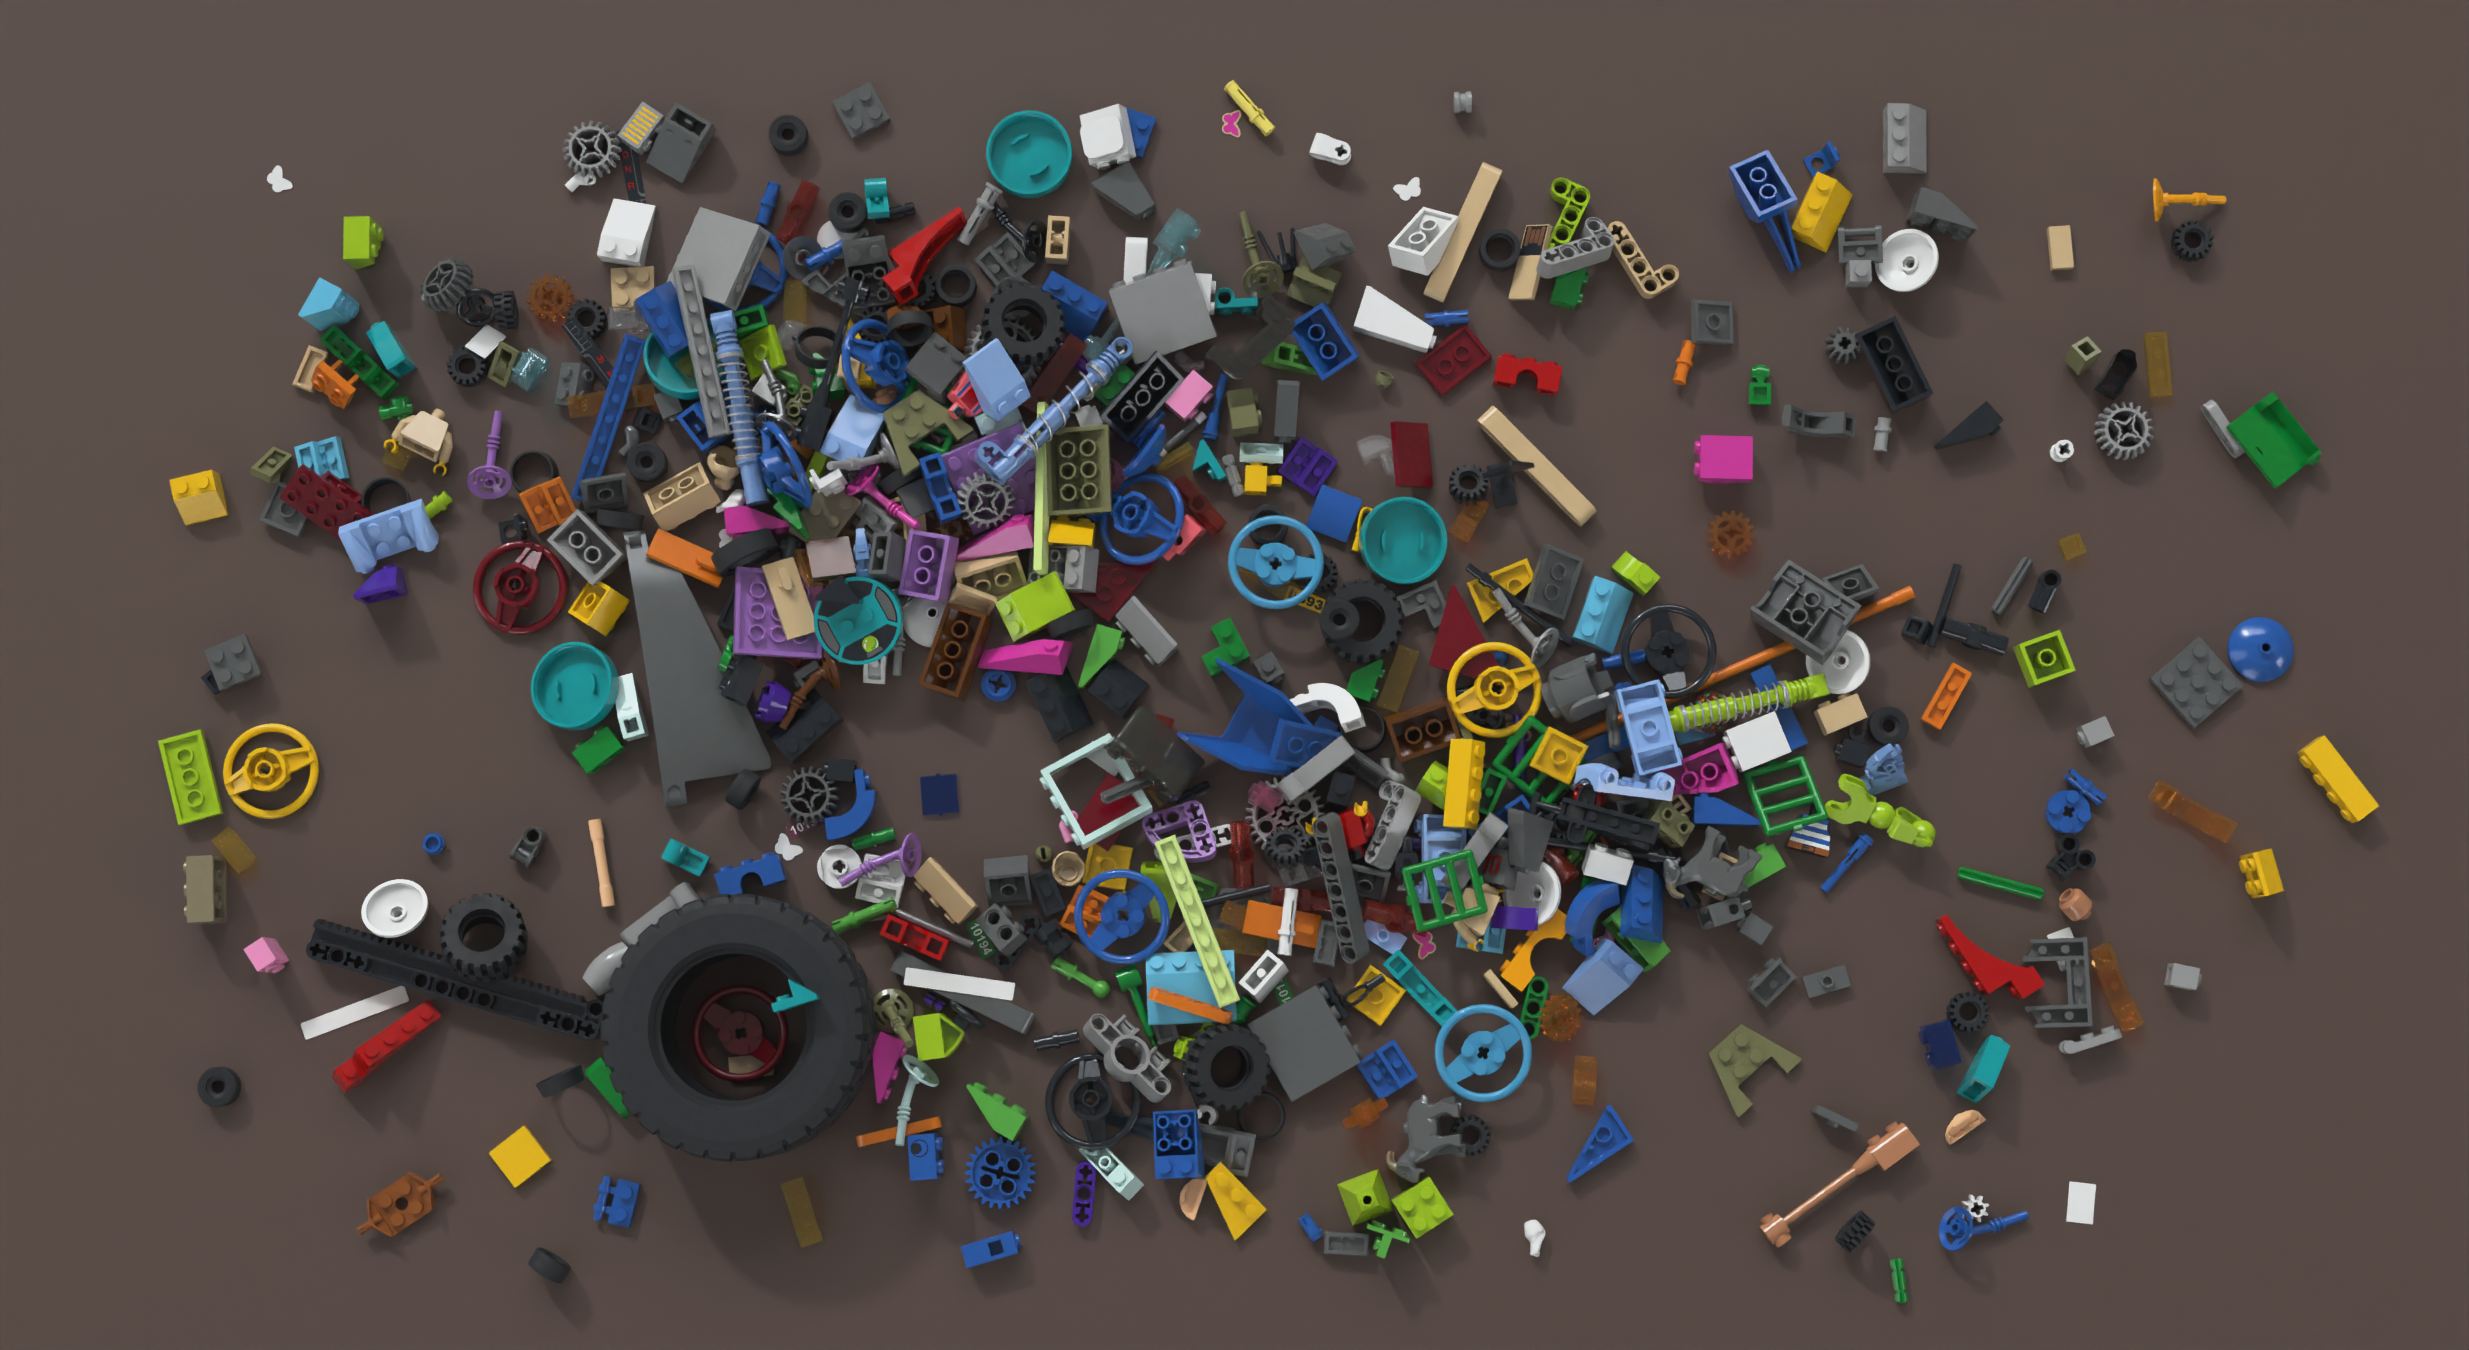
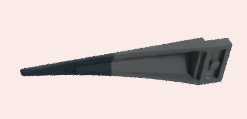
[1106,1113,1256,1177]

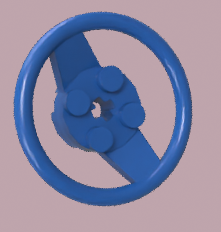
[705,229,788,312]
[841,319,911,413]
[756,421,813,509]
[1099,473,1184,565]
[1074,869,1170,965]

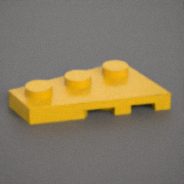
[1466,558,1534,623]
[1205,1162,1267,1240]

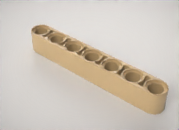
[1423,162,1503,303]
[1476,406,1597,527]

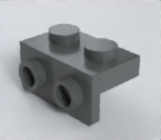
[555,362,595,409]
[1746,957,1797,1008]

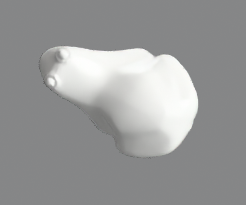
[716,489,746,513]
[1524,1220,1546,1257]

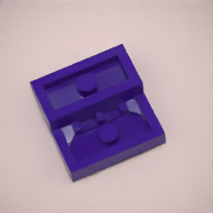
[1276,436,1338,496]

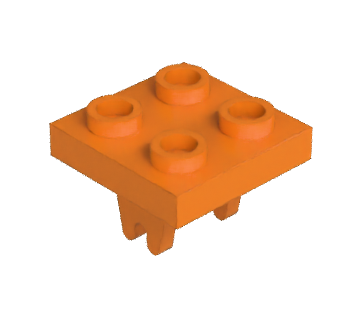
[310,359,360,410]

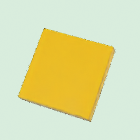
[1529,727,1589,785]
[1082,844,1134,891]
[1347,965,1406,1026]
[489,1125,552,1188]

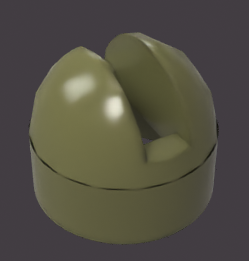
[1375,370,1394,389]
[1035,845,1053,863]

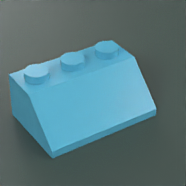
[298,277,360,331]
[1572,576,1634,654]

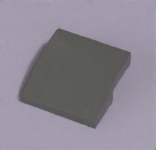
[975,232,1037,285]

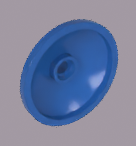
[1121,423,1166,477]
[2227,617,2294,682]

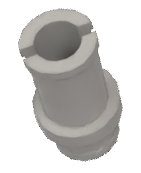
[1873,417,1892,452]

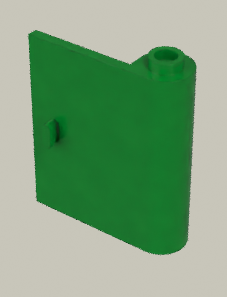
[2226,391,2322,489]

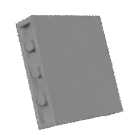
[666,207,771,312]
[1109,259,1217,365]

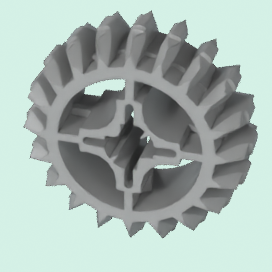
[563,121,621,179]
[2094,402,2154,460]
[957,470,1016,529]

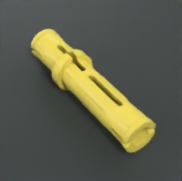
[1224,80,1276,137]

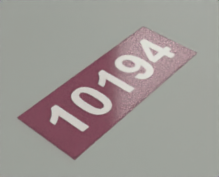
[786,814,825,839]

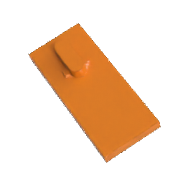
[645,528,723,588]
[1242,900,1322,948]

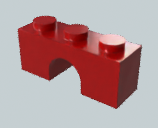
[1493,353,1562,396]
[879,914,951,961]

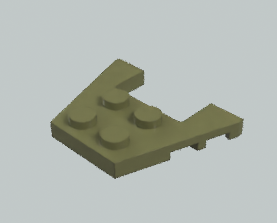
[883,390,974,477]
[1708,1024,1802,1118]

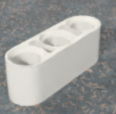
[1124,237,1148,283]

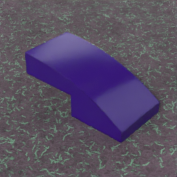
[1491,906,1539,931]

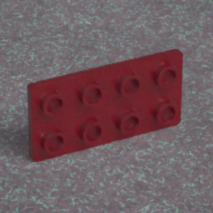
[280,464,374,542]

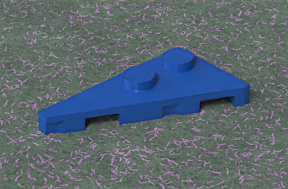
[1566,1104,1634,1183]

